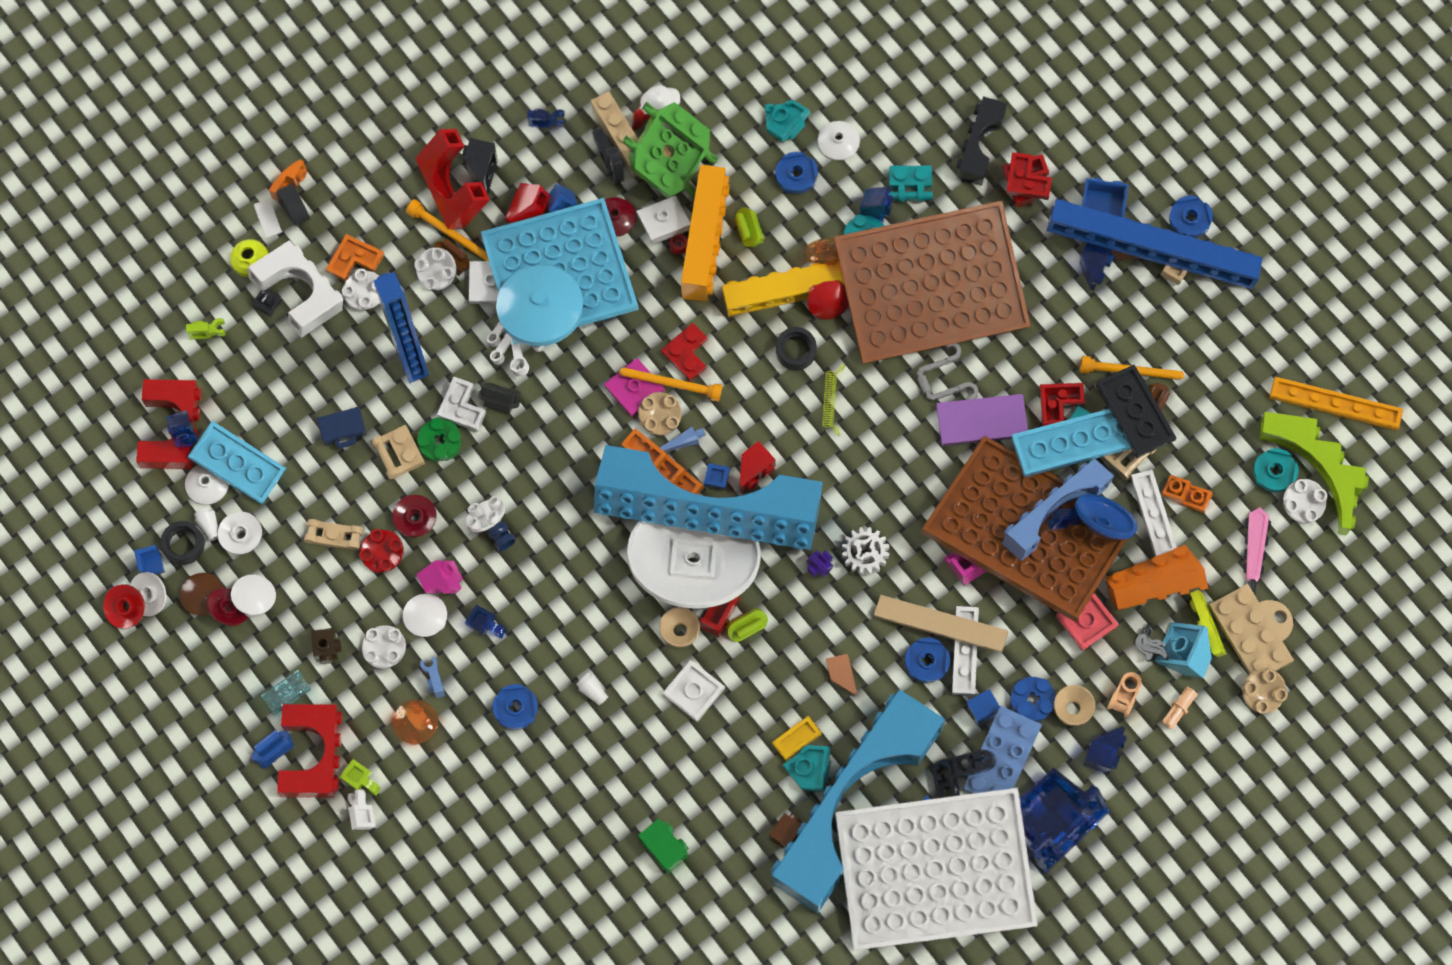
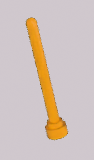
[405,199,489,261]
[1080,356,1185,380]
[619,367,723,402]

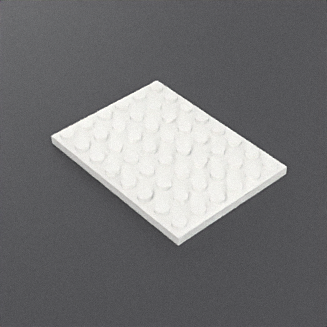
[835,788,1038,950]

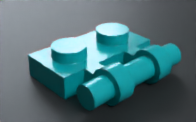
[889,166,933,202]

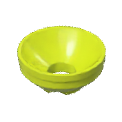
[230,239,269,277]

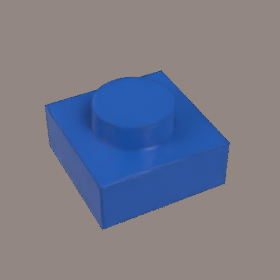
[704,463,730,490]

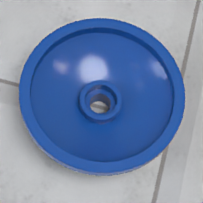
[1075,494,1138,540]

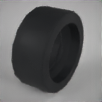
[277,183,310,226]
[776,327,817,371]
[161,521,205,565]

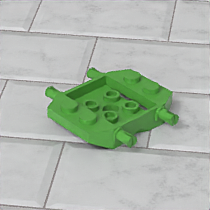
[622,102,719,198]

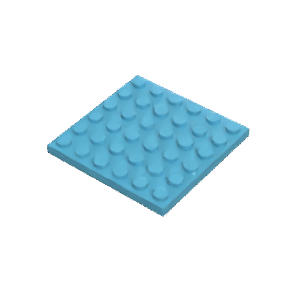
[481,198,639,344]

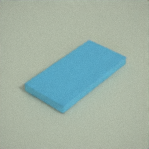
[188,421,286,505]

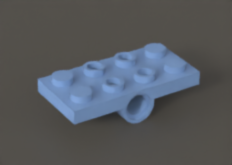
[963,706,1042,794]

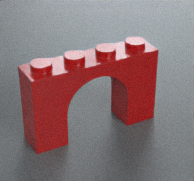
[415,129,490,229]
[136,379,202,469]
[277,704,343,798]

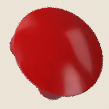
[807,280,849,320]
[360,529,404,573]

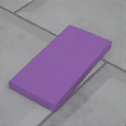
[936,394,1028,446]

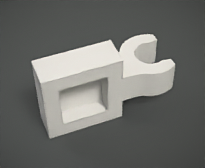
[348,790,376,830]

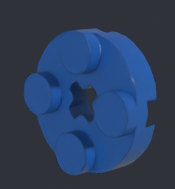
[775,152,818,194]
[1169,196,1213,238]
[905,638,950,683]
[1010,677,1056,722]
[493,684,538,730]

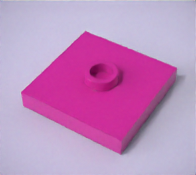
[604,358,665,417]

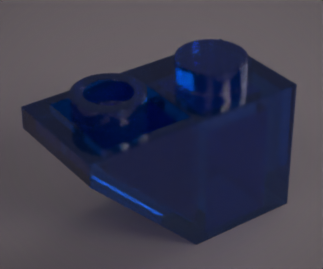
[859,186,894,223]
[1079,243,1115,291]
[166,410,198,447]
[1083,726,1127,774]

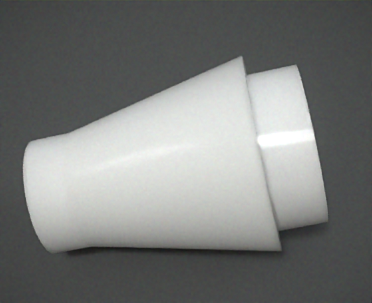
[194,507,218,541]
[576,673,608,706]

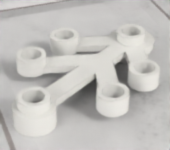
[486,321,545,376]

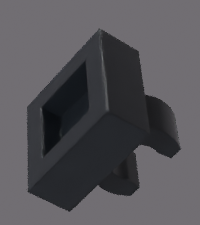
[252,289,282,317]

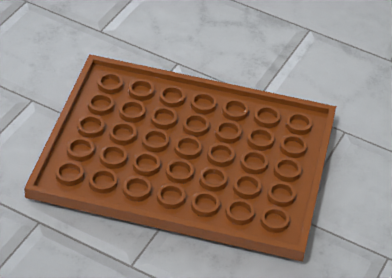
[834,201,1031,364]
[921,436,1127,622]

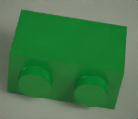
[638,818,689,874]

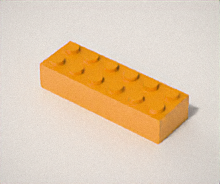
[681,165,730,302]

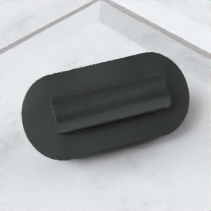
[478,382,520,414]

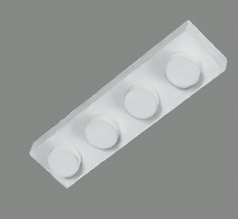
[1130,470,1177,556]
[952,606,979,696]

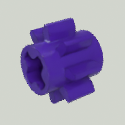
[806,550,834,578]

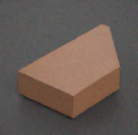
[826,654,857,696]

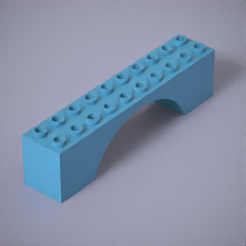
[594,445,823,550]
[771,689,945,914]

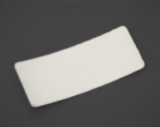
[254,199,282,238]

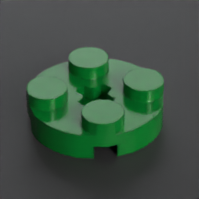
[417,417,461,462]

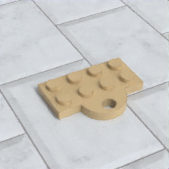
[1208,584,1294,675]

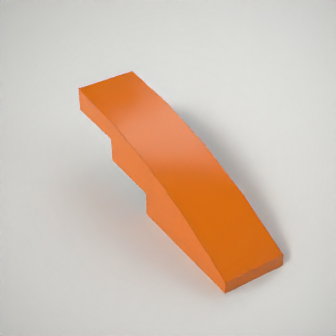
[621,428,704,495]

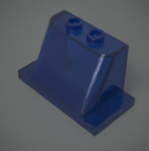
[1019,768,1109,874]

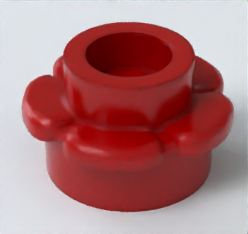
[669,234,688,255]

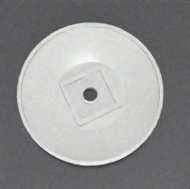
[627,521,761,608]

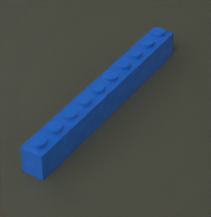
[1046,199,1263,289]
[373,272,429,384]

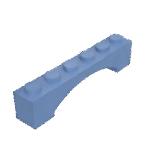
[1002,459,1114,561]

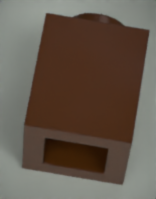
[769,813,802,850]

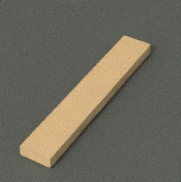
[874,595,1009,653]

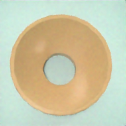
[659,607,700,648]
[1054,685,1095,726]

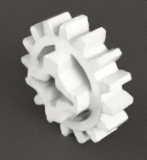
[842,527,889,576]

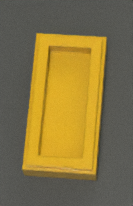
[772,716,822,761]

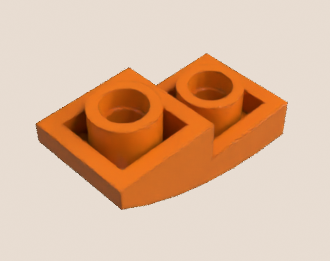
[269,160,307,202]
[1162,475,1213,514]

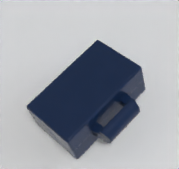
[317,407,367,449]

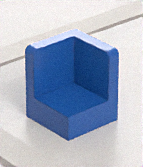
[547,183,578,212]
[134,545,165,575]
[967,689,1000,726]

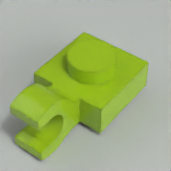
[186,318,226,340]
[340,759,381,796]

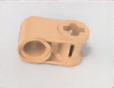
[1107,672,1142,718]

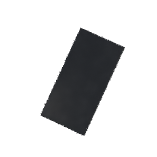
[1095,364,1176,458]

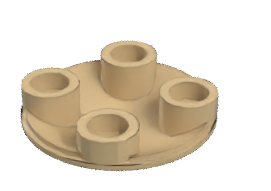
[638,392,682,435]
[1242,668,1288,714]

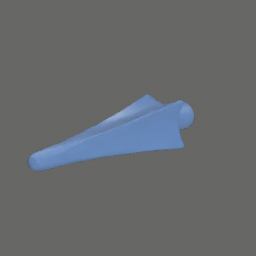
[659,427,706,452]

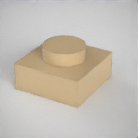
[1160,265,1187,286]

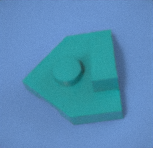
[765,100,811,143]
[783,745,831,792]

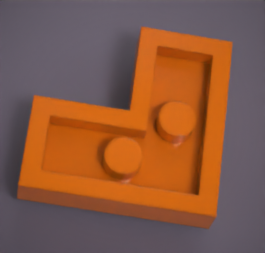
[325,234,384,281]

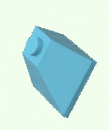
[1155,622,1212,678]

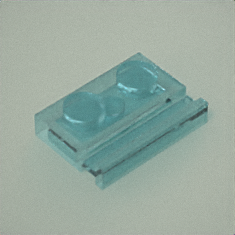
[261,670,311,716]

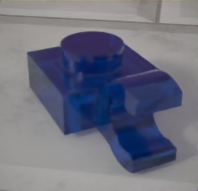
[527,109,565,128]
[1047,507,1082,530]
[465,604,507,639]

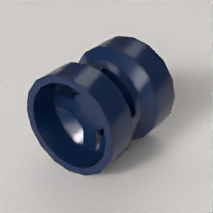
[486,521,517,552]

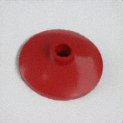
[103,584,145,629]

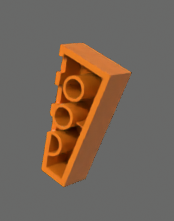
[1105,545,1208,610]

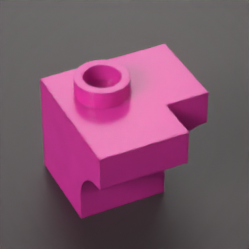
[945,552,986,586]
[416,560,463,594]

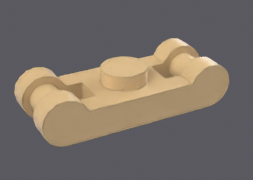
[303,519,364,551]

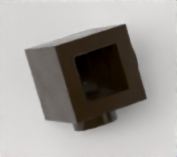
[311,628,341,664]

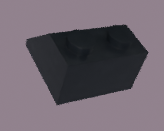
[462,138,498,195]

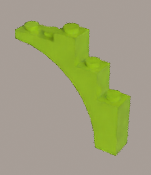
[1259,412,1369,536]

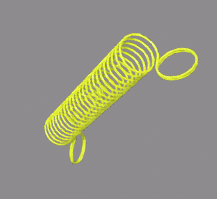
[822,364,845,436]

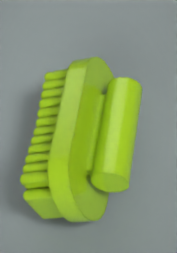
[735,207,765,248]
[725,607,768,642]

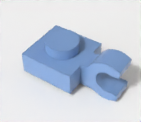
[420,657,445,698]

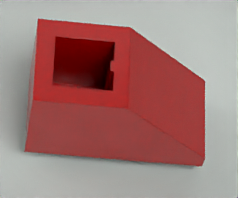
[505,183,551,224]
[739,441,776,493]

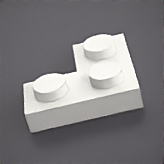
[437,377,486,432]

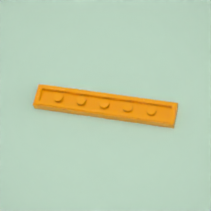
[1269,377,1403,431]

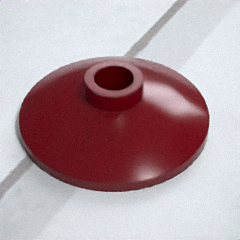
[605,197,636,237]
[392,495,437,537]
[206,588,248,626]

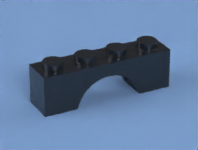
[956,96,1007,186]

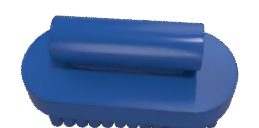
[252,730,294,769]

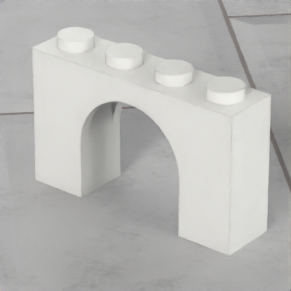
[248,240,343,338]

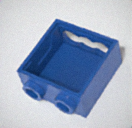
[1081,177,1129,218]

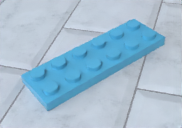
[1011,409,1131,477]

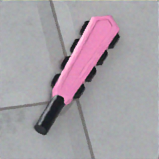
[1243,507,1271,595]

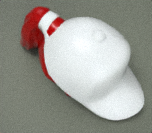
[632,85,680,130]

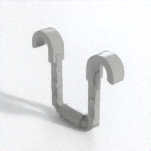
[916,343,979,401]

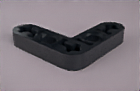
[592,128,624,185]
[932,749,996,799]

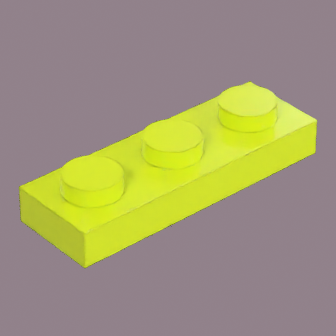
[1190,590,1226,658]

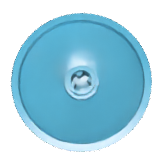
[496,265,584,346]

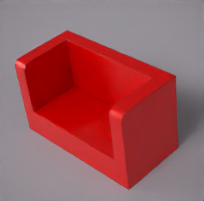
[699,595,740,637]

